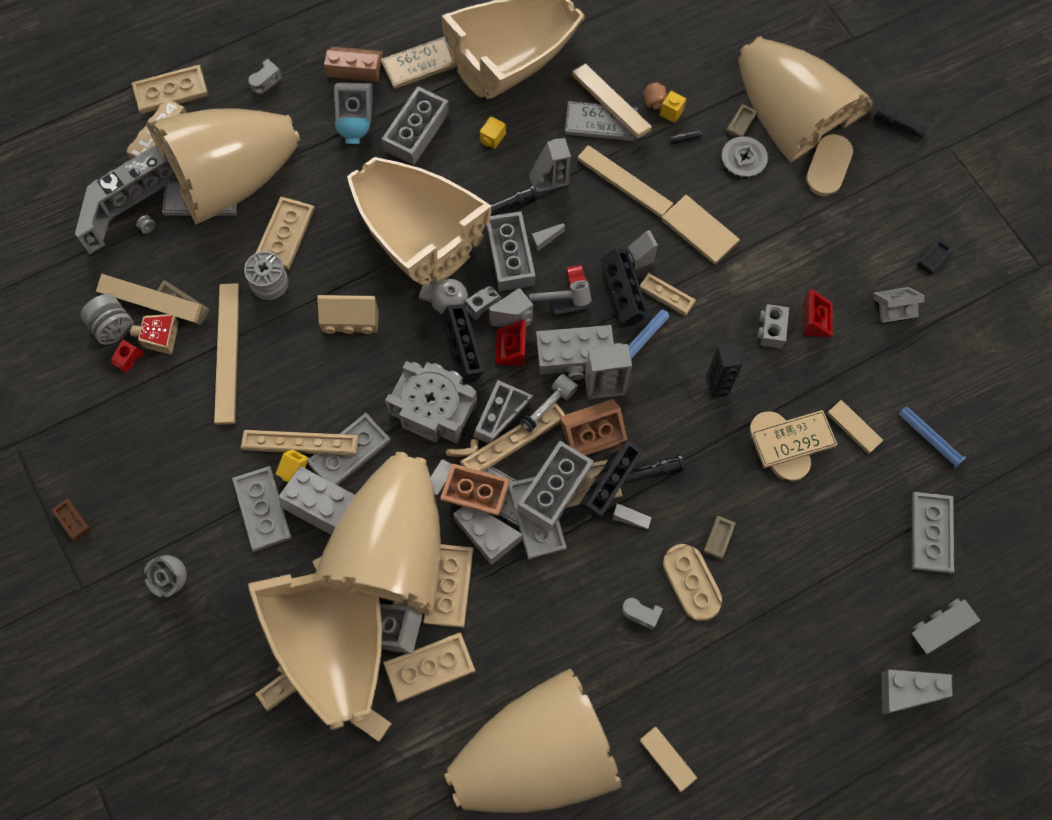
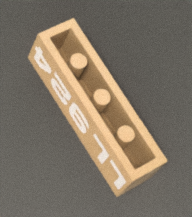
[126,99,186,160]

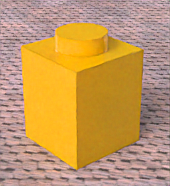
[660,91,686,123]
[480,117,506,149]
[276,449,309,482]

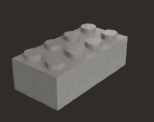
[382,87,449,165]
[486,212,535,292]
[536,325,614,375]
[584,343,632,400]
[517,441,594,532]
[279,466,355,535]

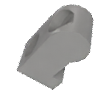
[248,59,282,94]
[465,286,501,321]
[622,598,663,630]

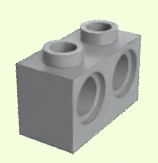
[758,304,789,349]

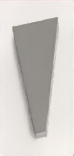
[532,223,565,251]
[613,504,652,530]

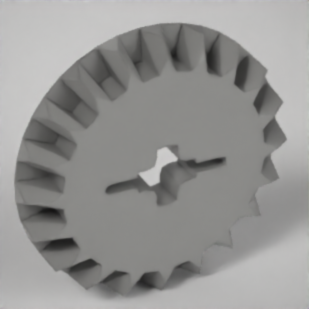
[722,137,768,178]

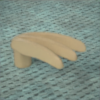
[446,439,479,457]

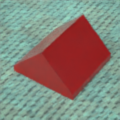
[803,289,833,337]
[495,320,526,366]

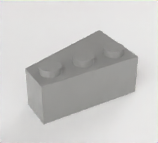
[529,138,571,193]
[473,380,533,444]
[453,506,522,565]
[911,599,980,654]
[881,670,952,715]

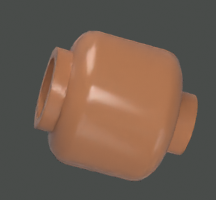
[643,82,667,110]

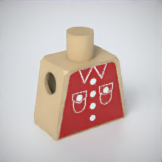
[130,314,179,355]

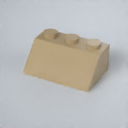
[318,295,379,334]

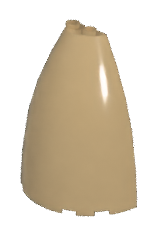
[442,0,584,99]
[738,36,872,163]
[147,108,300,224]
[347,157,491,285]
[312,452,441,616]
[248,574,382,730]
[444,669,621,813]

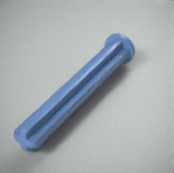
[628,310,669,359]
[899,407,966,468]

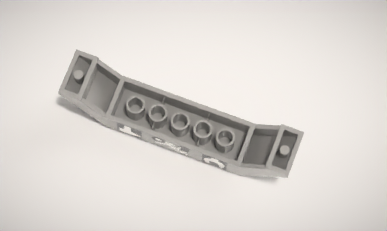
[75,145,177,255]

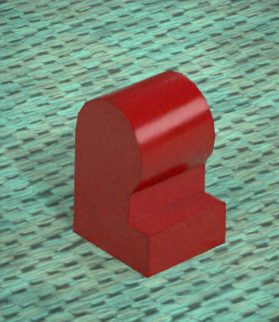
[566,265,587,290]
[111,340,143,372]

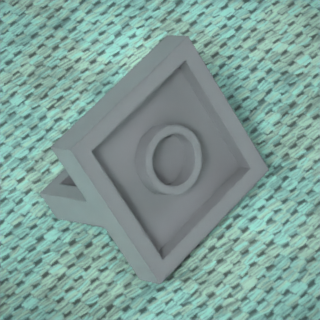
[873,287,924,323]

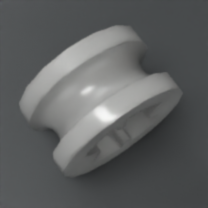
[136,215,156,234]
[567,366,585,381]

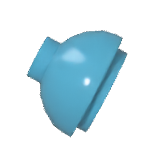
[334,118,370,144]

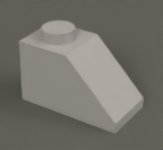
[627,230,658,270]

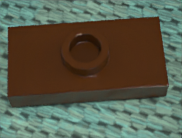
[51,498,91,541]

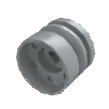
[244,251,289,300]
[80,294,133,345]

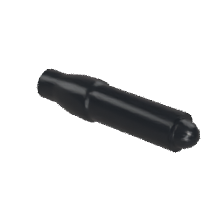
[669,130,703,143]

